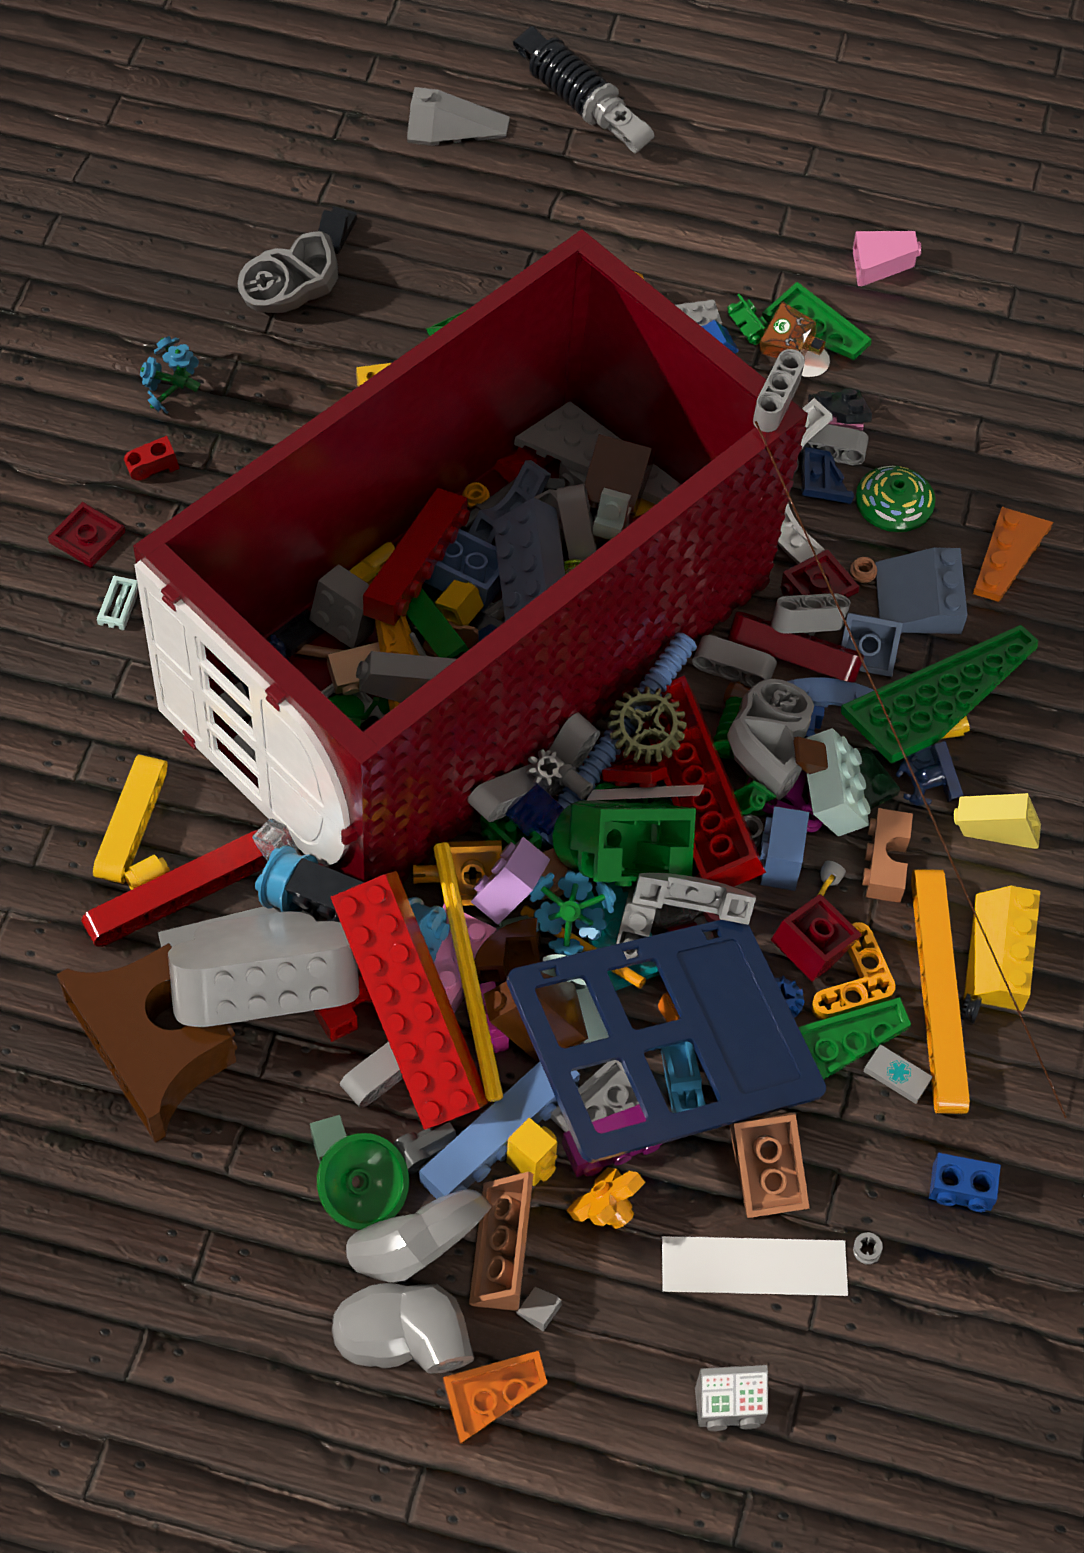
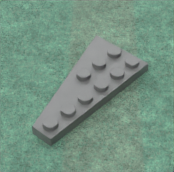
[514,401,681,504]

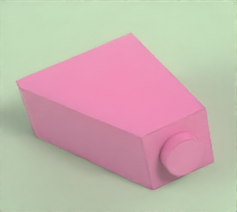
[853,231,921,286]

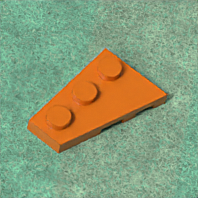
[443,1351,547,1444]

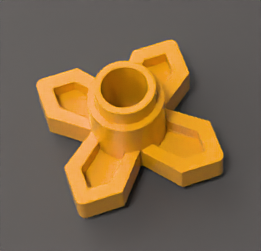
[567,1167,645,1229]

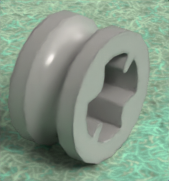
[853,1232,883,1264]

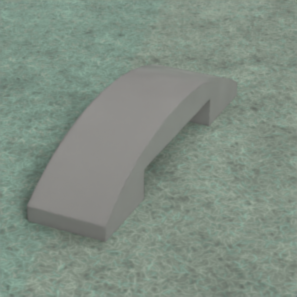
[632,873,756,925]

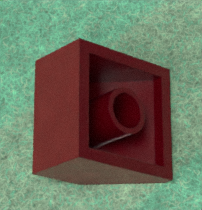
[771,894,862,982]

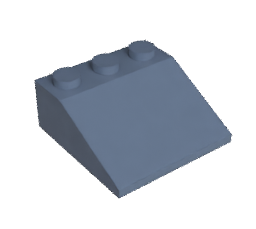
[875,548,967,634]

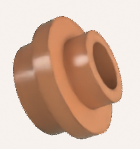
[850,557,877,583]

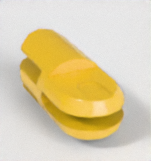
[350,542,395,585]

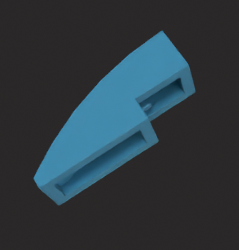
[661,1042,706,1113]

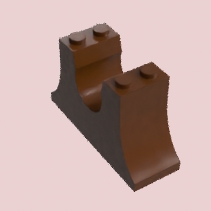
[56,943,238,1143]

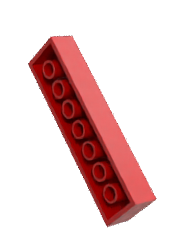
[643,675,766,887]
[330,871,489,1130]

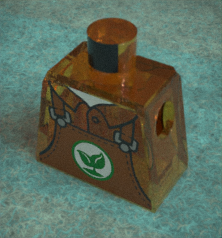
[760,302,826,358]

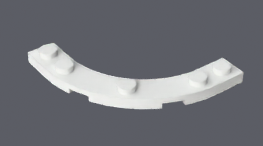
[778,398,833,564]

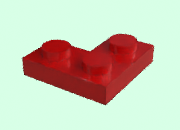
[602,758,667,788]

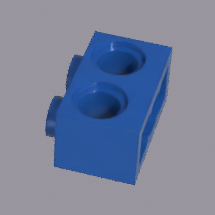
[929,1153,1001,1212]

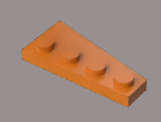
[973,507,1053,602]

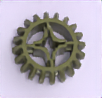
[608,686,687,765]

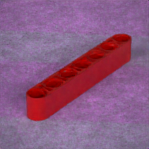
[81,829,275,947]

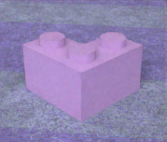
[471,837,550,925]

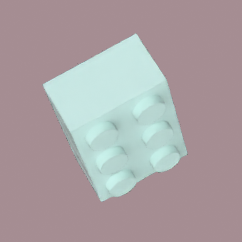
[807,728,870,836]

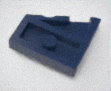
[801,447,854,504]

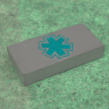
[863,1044,933,1104]

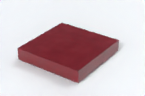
[48,502,126,568]

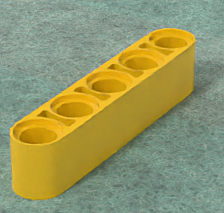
[93,754,168,884]

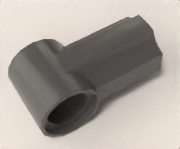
[393,1121,457,1174]

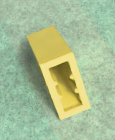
[954,793,1041,849]

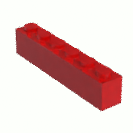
[363,488,470,626]

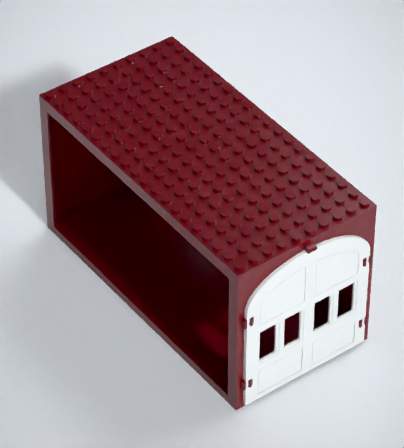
[133,229,808,884]

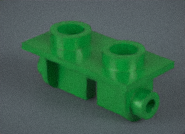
[727,294,769,345]
[734,780,776,815]

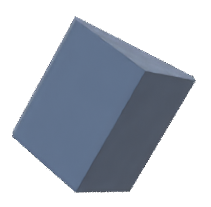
[841,612,903,677]

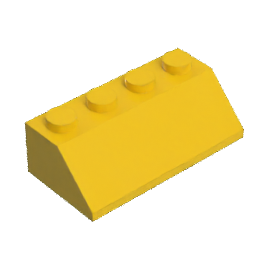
[963,886,1040,1011]

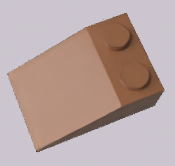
[730,1112,810,1218]

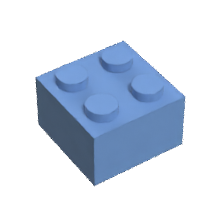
[760,806,809,891]

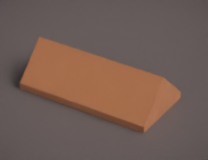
[469,1172,533,1311]

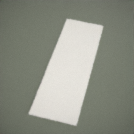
[662,1236,848,1296]

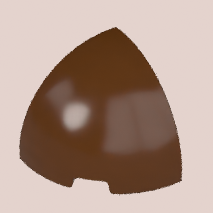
[474,918,542,986]

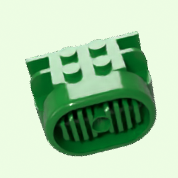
[553,800,696,886]

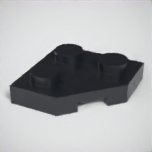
[808,388,872,424]

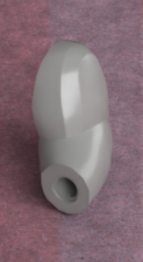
[237,231,338,313]
[727,679,814,800]
[346,1189,492,1282]
[332,1283,474,1374]

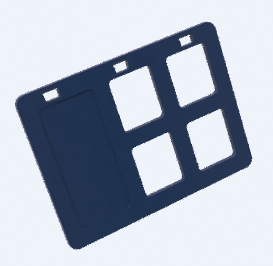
[506,920,826,1163]

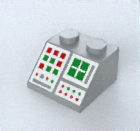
[695,1365,768,1431]

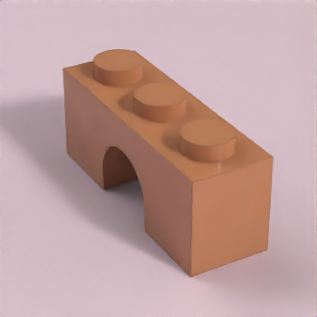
[862,808,913,903]

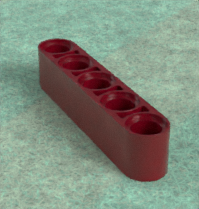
[728,611,864,683]

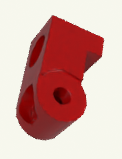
[124,436,180,480]

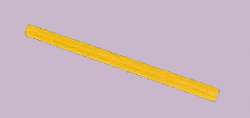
[433,842,503,1102]

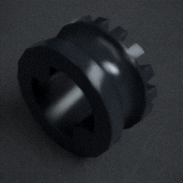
[960,993,982,1024]

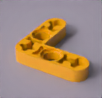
[811,922,896,1020]

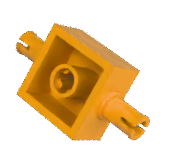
[413,840,502,906]

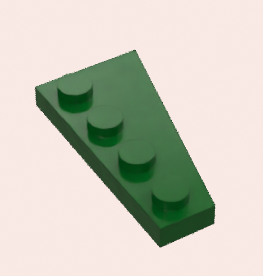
[762,282,872,360]
[798,997,911,1080]

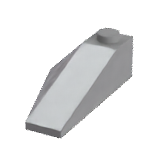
[407,87,510,146]

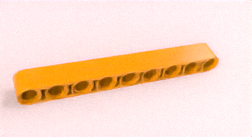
[911,869,969,1114]

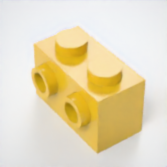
[506,1118,557,1186]

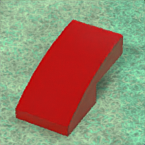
[494,446,554,482]

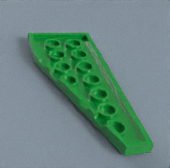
[841,625,1038,764]

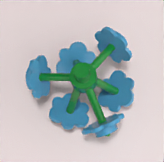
[140,336,201,414]
[529,871,616,956]

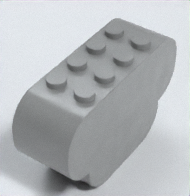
[168,912,359,1027]

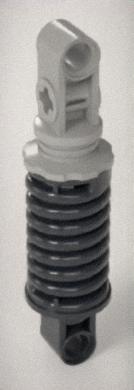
[513,26,655,153]

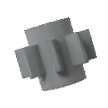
[526,749,564,786]

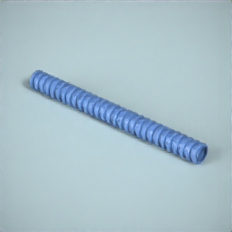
[535,633,697,848]

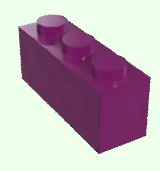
[562,1105,662,1177]

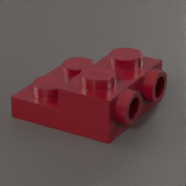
[780,549,859,598]

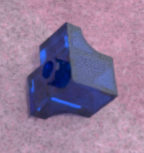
[505,783,565,836]

